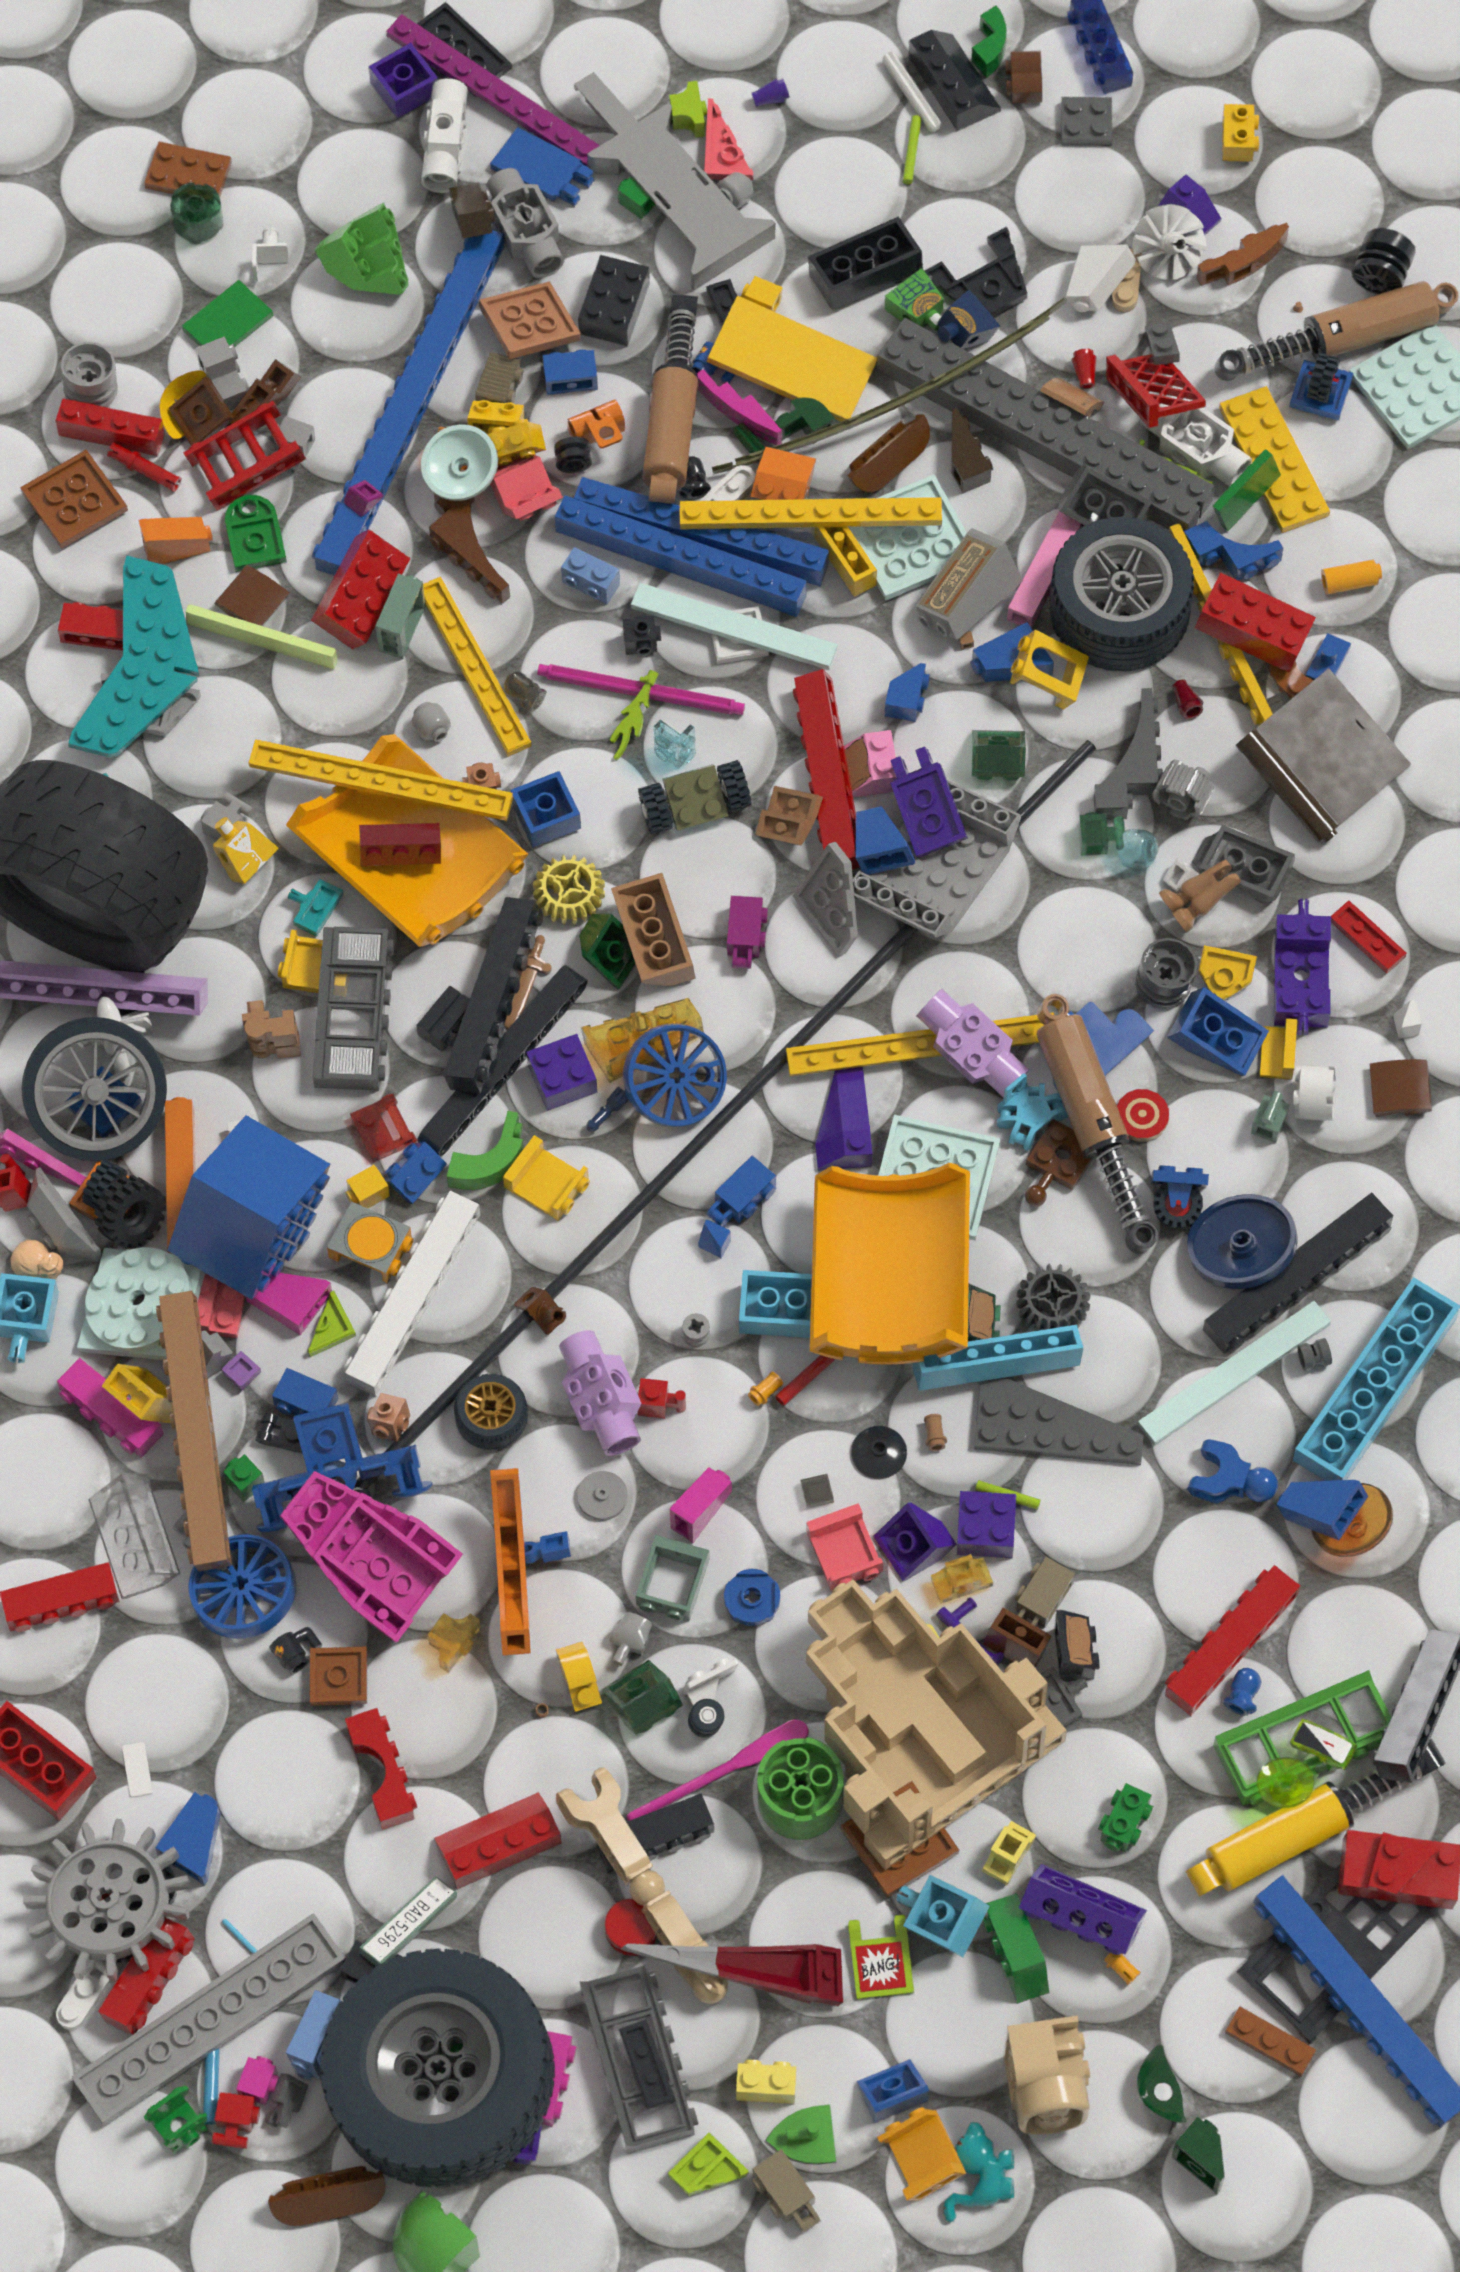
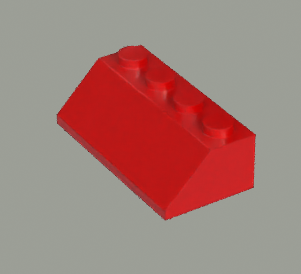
[434,1792,562,1890]

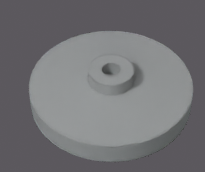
[577,1471,628,1521]

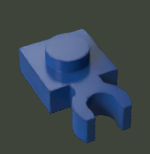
[524,1531,571,1564]

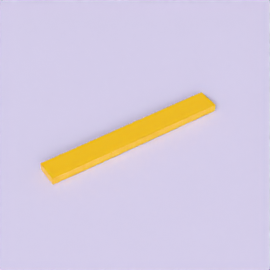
[423,576,532,757]

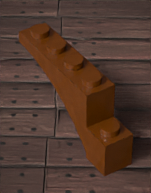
[429,493,510,604]

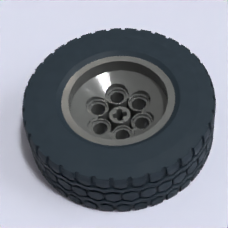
[320,1948,555,2188]

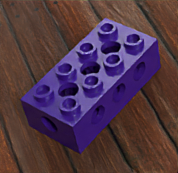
[1019,1864,1147,1955]

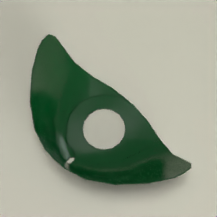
[1137,2044,1187,2123]

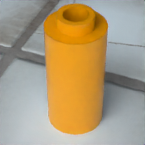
[1321,559,1382,595]

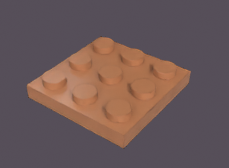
[479,281,581,359]

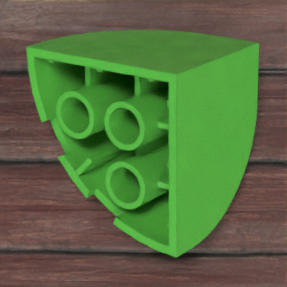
[393,2191,480,2272]

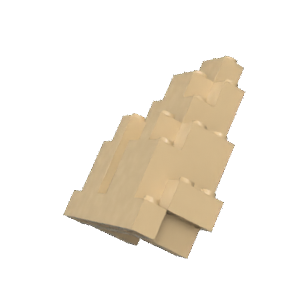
[806,1580,1067,1870]

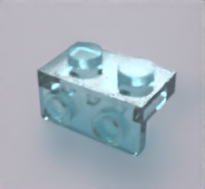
[653,719,696,769]

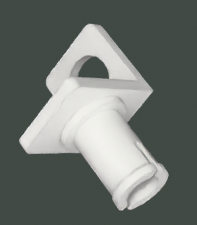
[252,228,289,282]

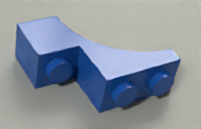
[1184,521,1283,581]

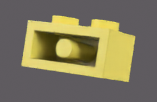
[736,2060,796,2104]

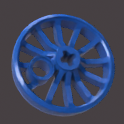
[623,1024,727,1127]
[188,1534,296,1639]

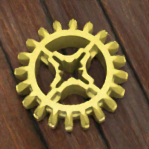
[533,855,605,925]

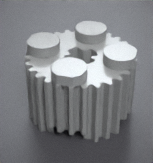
[1152,760,1214,821]

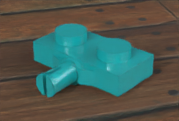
[288,879,344,937]

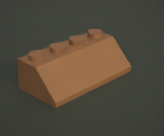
[611,873,696,986]

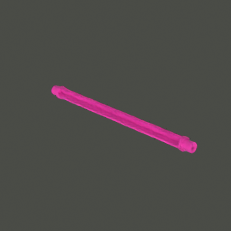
[537,664,745,715]

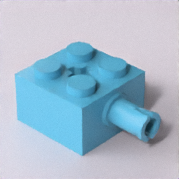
[0,1273,59,1363]
[896,1875,990,1958]

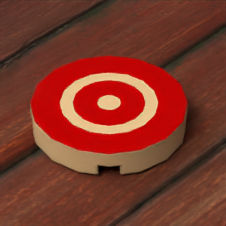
[1117,1089,1169,1142]

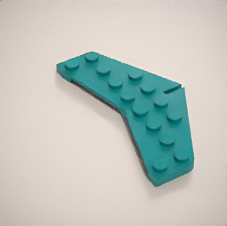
[68,555,199,758]

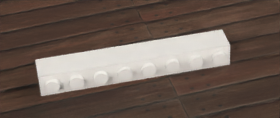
[344,1191,480,1397]

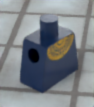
[938,290,1001,349]

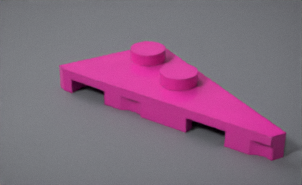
[0,1128,86,1188]

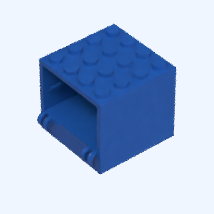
[167,1115,330,1300]

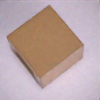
[958,631,974,650]

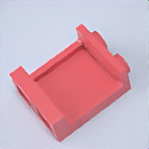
[806,1503,883,1591]

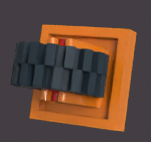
[69,1160,134,1220]

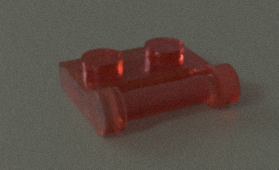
[350,1094,417,1163]

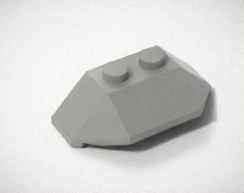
[27,1167,102,1262]

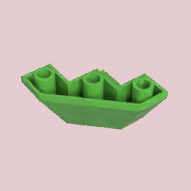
[315,202,409,295]

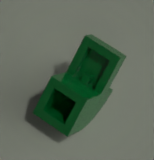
[775,397,835,444]

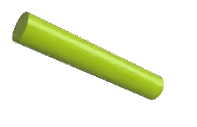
[975,1480,1041,1510]

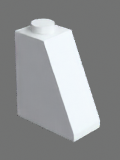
[1066,245,1136,312]

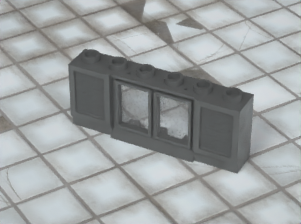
[313,926,394,1091]

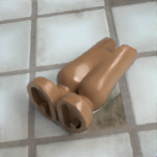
[1159,859,1241,933]

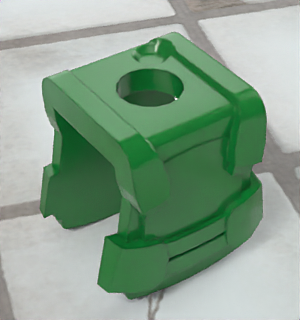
[144,2086,208,2154]

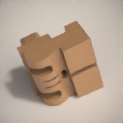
[242,1000,301,1058]

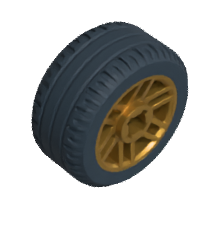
[454,1373,528,1450]

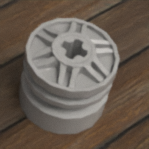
[61,342,118,407]

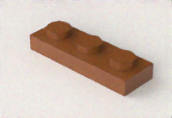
[1225,2006,1316,2077]

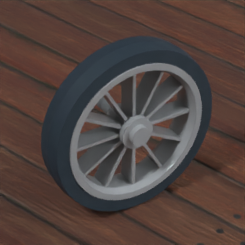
[21,1017,167,1161]

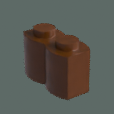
[1006,51,1043,103]

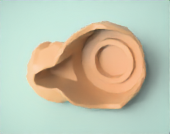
[10,1239,63,1279]

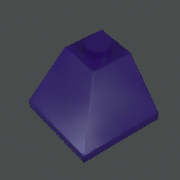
[1157,174,1221,247]
[873,1502,957,1581]

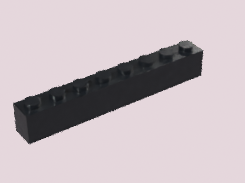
[443,897,543,1093]
[1203,1192,1393,1354]

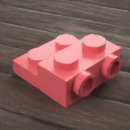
[198,1274,246,1338]

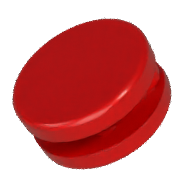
[605,1898,657,1956]

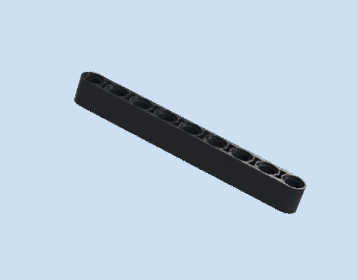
[417,965,588,1157]

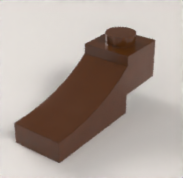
[230,359,301,424]

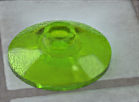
[1257,1757,1314,1808]

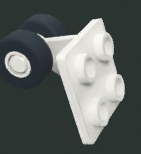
[682,1657,739,1738]

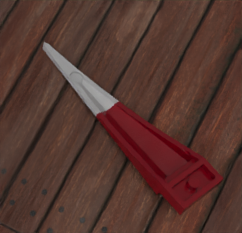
[621,1944,843,2007]

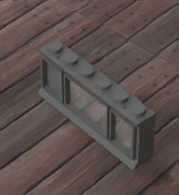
[579,1964,698,2154]

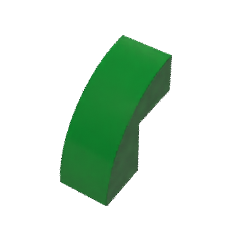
[971,5,1007,78]

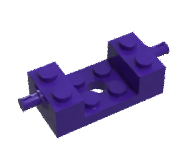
[1274,899,1331,1035]

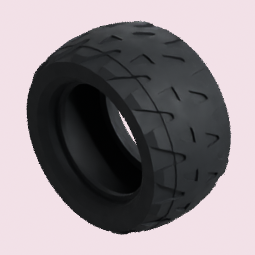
[0,760,209,972]

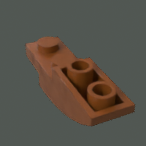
[1197,223,1289,286]

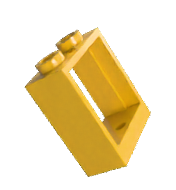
[102,1364,174,1423]

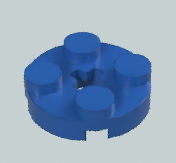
[724,1569,780,1626]

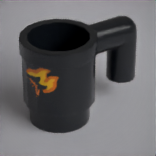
[269,1627,323,1674]

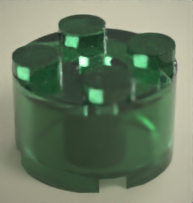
[170,182,223,244]

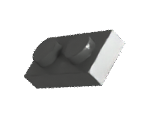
[1145,323,1180,365]

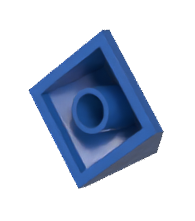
[857,2059,929,2123]

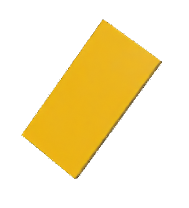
[707,295,877,422]

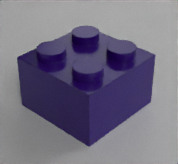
[368,43,438,118]
[526,1033,598,1111]
[957,1491,1016,1558]

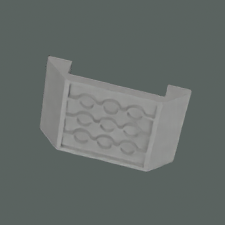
[853,780,1021,938]

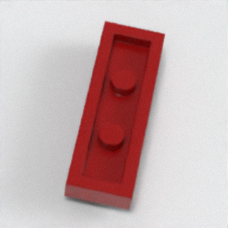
[1331,900,1407,974]

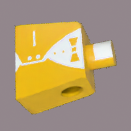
[213,817,278,884]

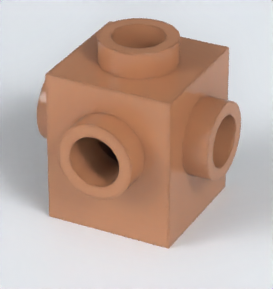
[462,762,501,789]
[367,1393,411,1441]

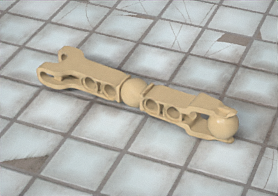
[556,1767,728,2005]

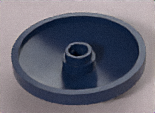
[1187,1194,1298,1289]

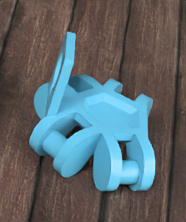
[997,1073,1068,1151]

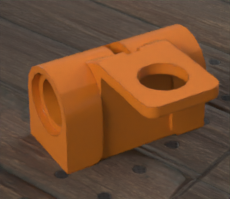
[567,399,625,449]

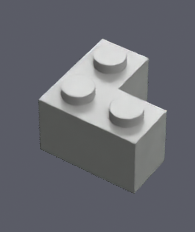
[196,337,249,411]

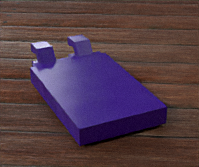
[890,746,968,858]

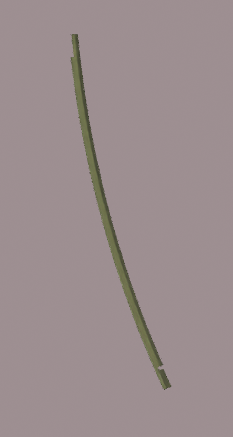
[712,297,1067,475]

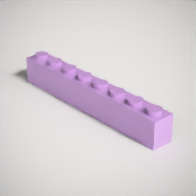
[0,960,208,1016]

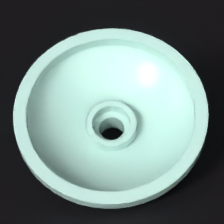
[421,425,498,501]

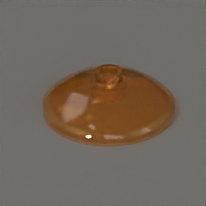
[1311,1483,1393,1557]

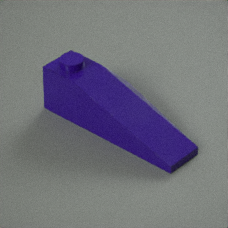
[815,1067,872,1171]

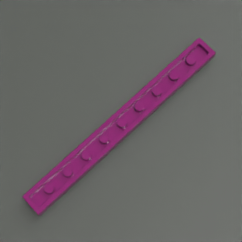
[386,14,600,167]

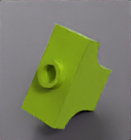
[669,81,707,138]

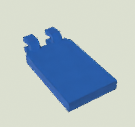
[490,127,594,206]

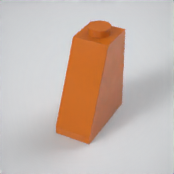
[138,517,213,564]

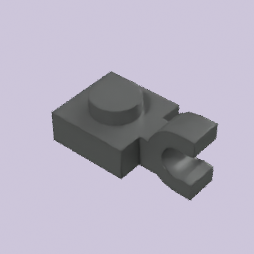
[265,2073,309,2128]

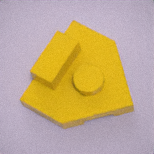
[1198,945,1257,1001]

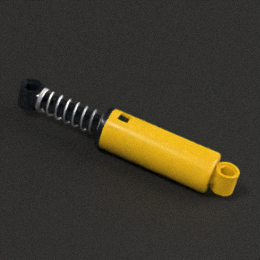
[1185,1739,1446,1897]

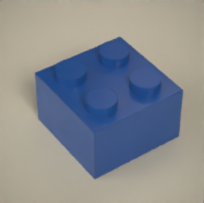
[510,771,581,848]

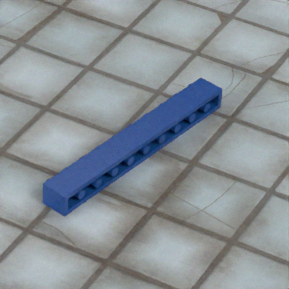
[574,477,829,587]
[555,495,807,617]
[1253,1875,1460,2128]

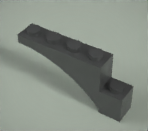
[1093,688,1163,820]

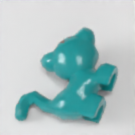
[943,2122,1014,2222]

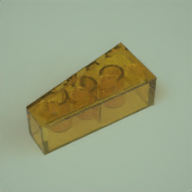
[581,998,704,1083]

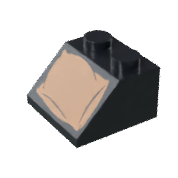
[1054,1610,1100,1682]

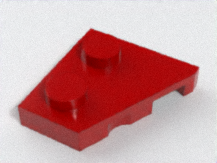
[1367,1832,1437,1897]

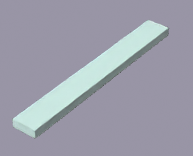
[631,583,838,670]
[1138,1301,1331,1446]

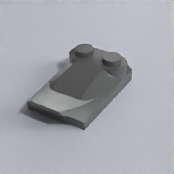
[1058,464,1153,525]
[1192,825,1295,903]

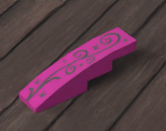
[697,369,782,446]

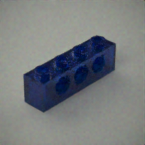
[1067,0,1133,94]

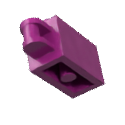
[727,895,768,969]

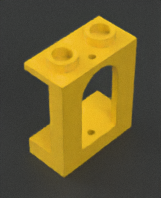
[1010,630,1089,710]

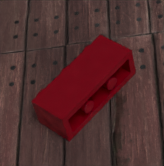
[359,823,441,866]

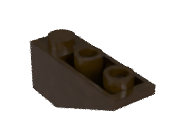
[951,408,993,493]

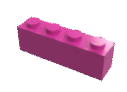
[57,1357,164,1458]

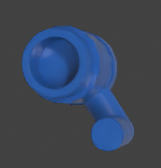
[691,342,735,384]

